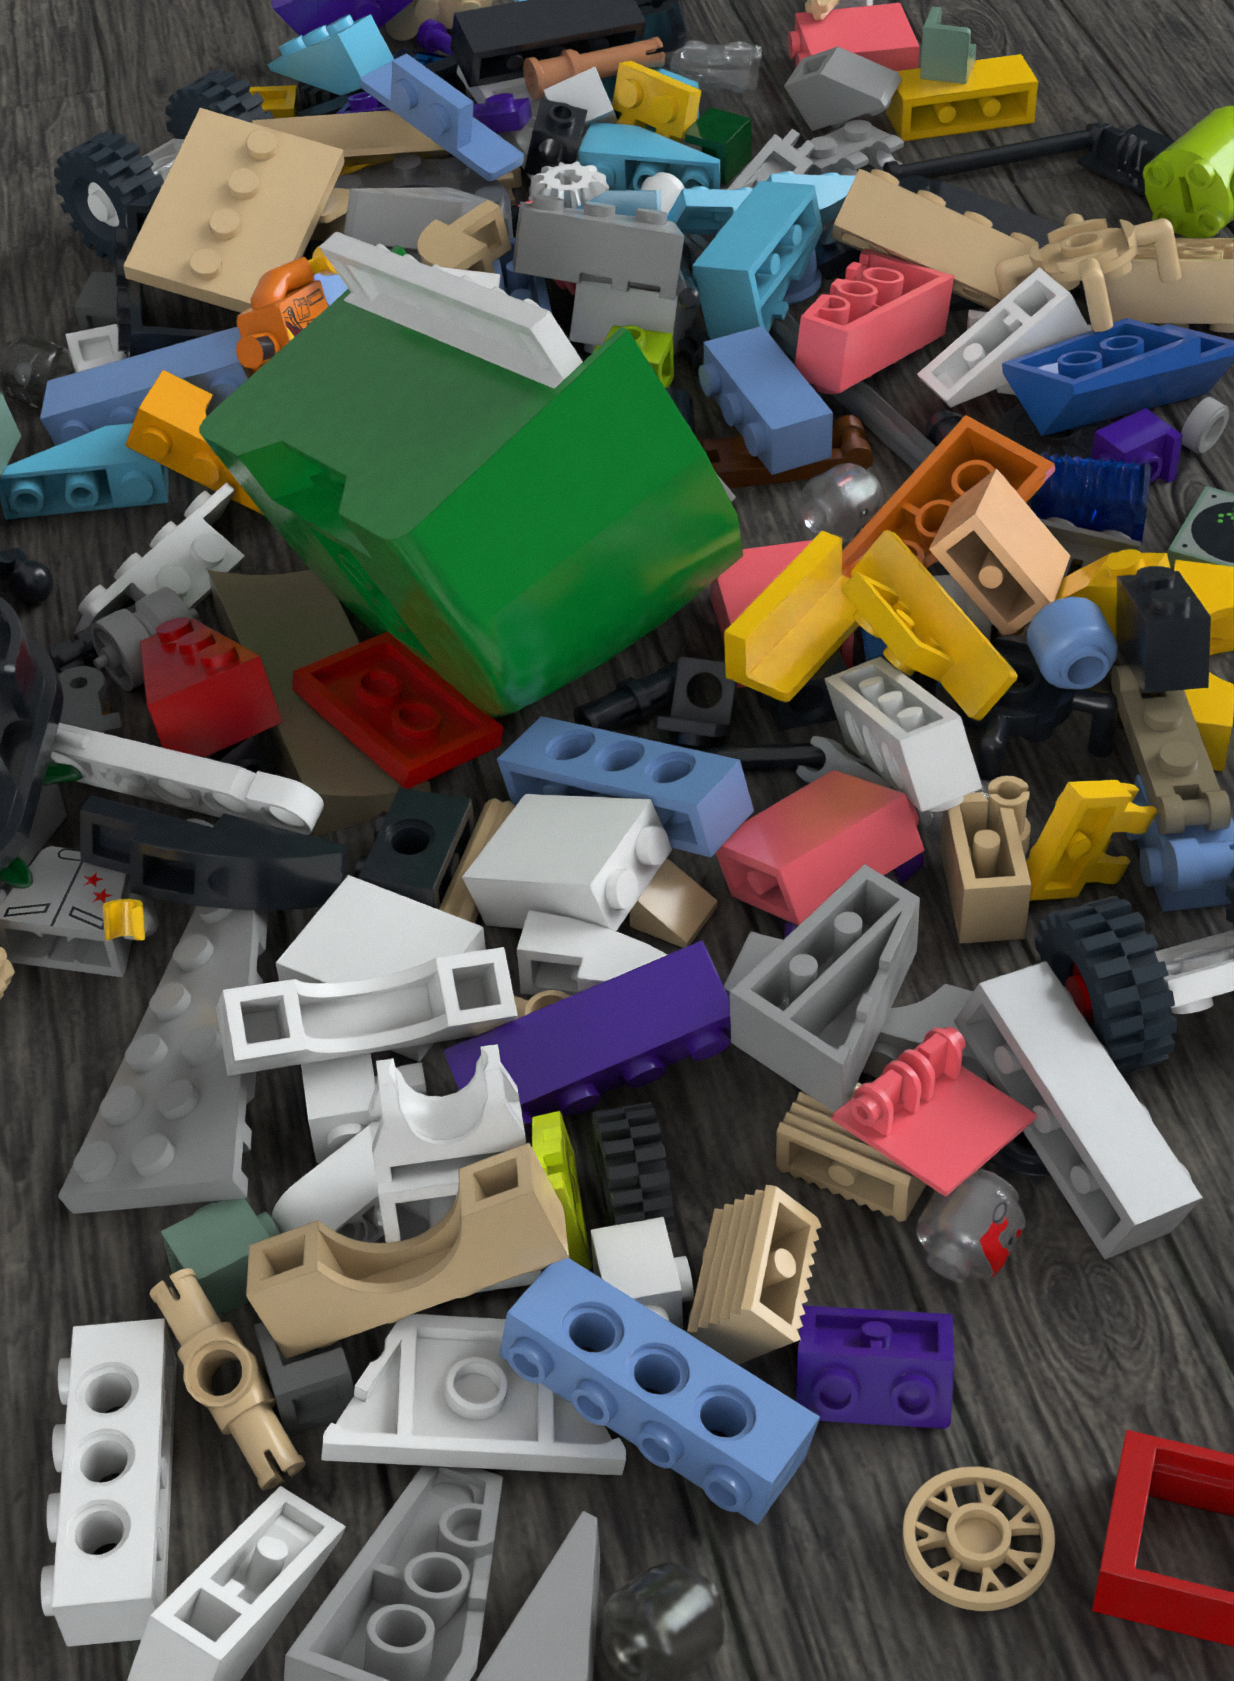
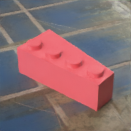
[795,248,954,394]

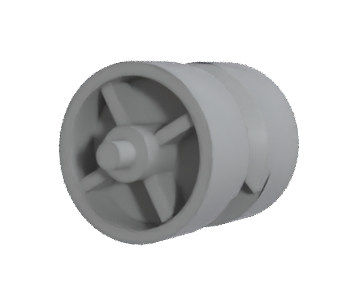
[90,587,199,691]

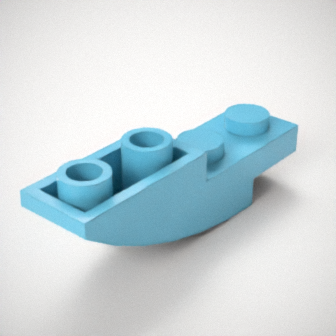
[667,171,856,235]

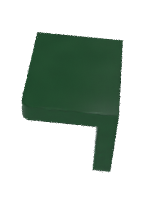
[685,107,752,185]

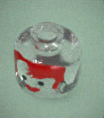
[916,1169,1026,1283]

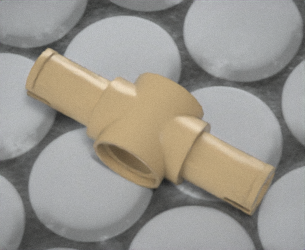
[149,1268,305,1491]

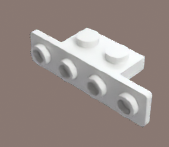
[74,483,245,634]

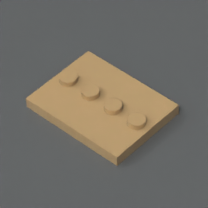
[123,108,345,313]

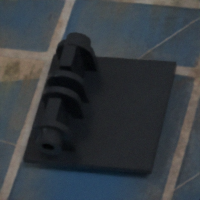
[1077,123,1175,197]

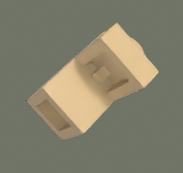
[417,200,512,273]

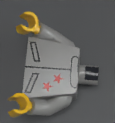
[0,846,159,977]

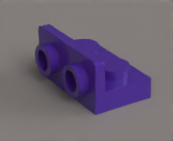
[796,1305,955,1429]

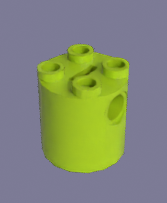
[1143,106,1234,238]

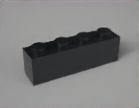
[450,0,646,88]

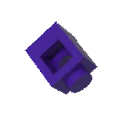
[1090,408,1183,498]

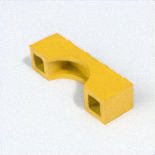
[1145,560,1234,772]

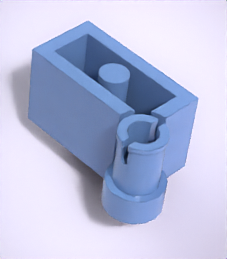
[1125,775,1234,912]

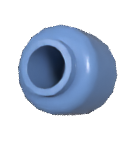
[1027,597,1118,689]

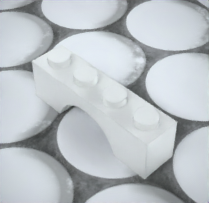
[216,947,518,1076]

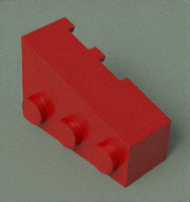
[140,617,282,758]

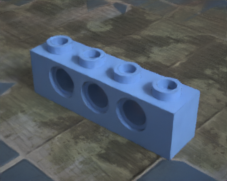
[497,716,754,857]
[499,1258,820,1525]

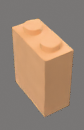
[929,469,1070,636]

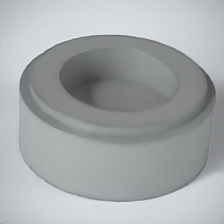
[1181,397,1229,454]

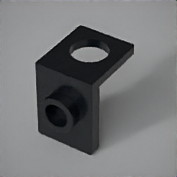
[655,656,737,747]

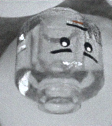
[800,463,883,543]

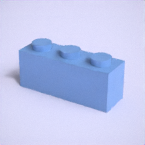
[699,326,833,475]

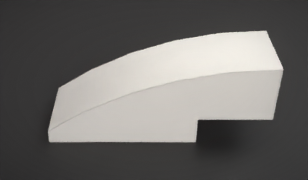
[517,910,667,996]

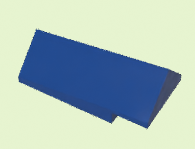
[1002,318,1234,436]

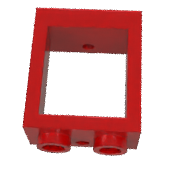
[1092,1430,1234,1647]

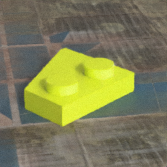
[532,1111,592,1269]

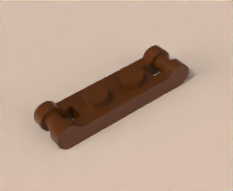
[694,415,874,489]

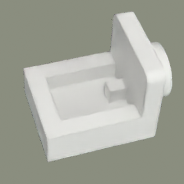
[66,324,127,373]

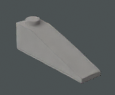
[284,1465,503,1681]

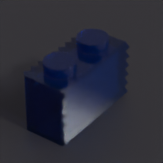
[1031,452,1151,545]

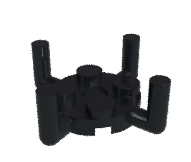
[913,621,1118,799]

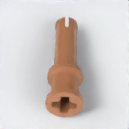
[523,37,665,101]

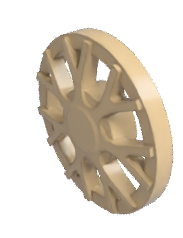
[902,1467,1055,1611]

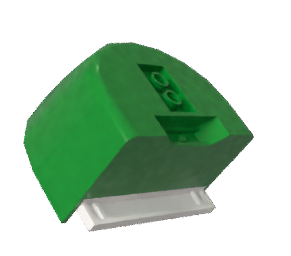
[199,232,744,718]

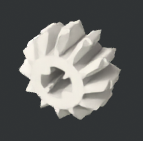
[528,161,609,209]

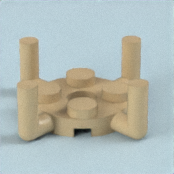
[995,213,1182,332]

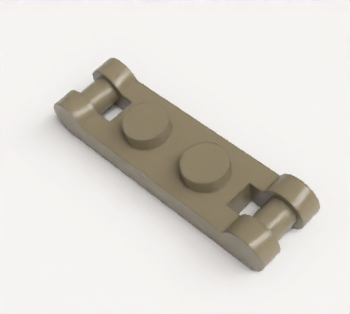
[1111,664,1231,835]

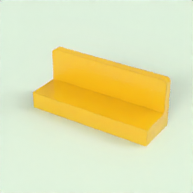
[724,531,859,702]

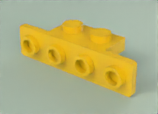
[841,530,1017,721]

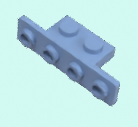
[361,53,524,181]

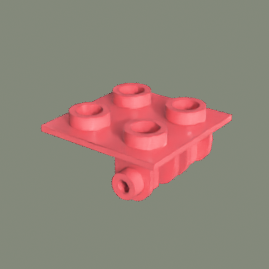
[831,1027,1037,1197]

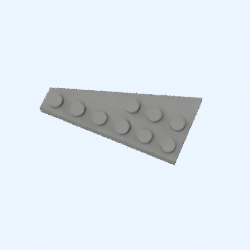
[58,906,268,1214]

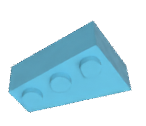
[692,181,823,339]

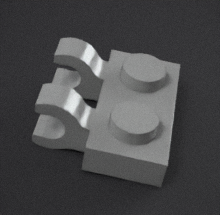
[797,119,904,176]

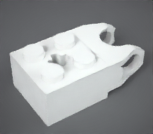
[368,1044,541,1293]

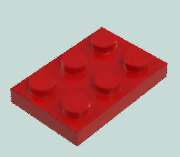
[292,632,503,789]

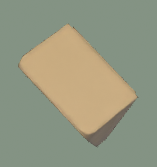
[629,858,718,948]

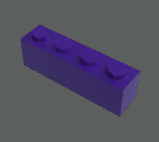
[443,940,731,1136]

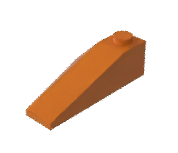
[842,415,1055,578]

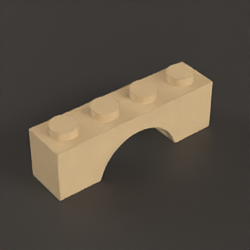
[246,1143,569,1359]

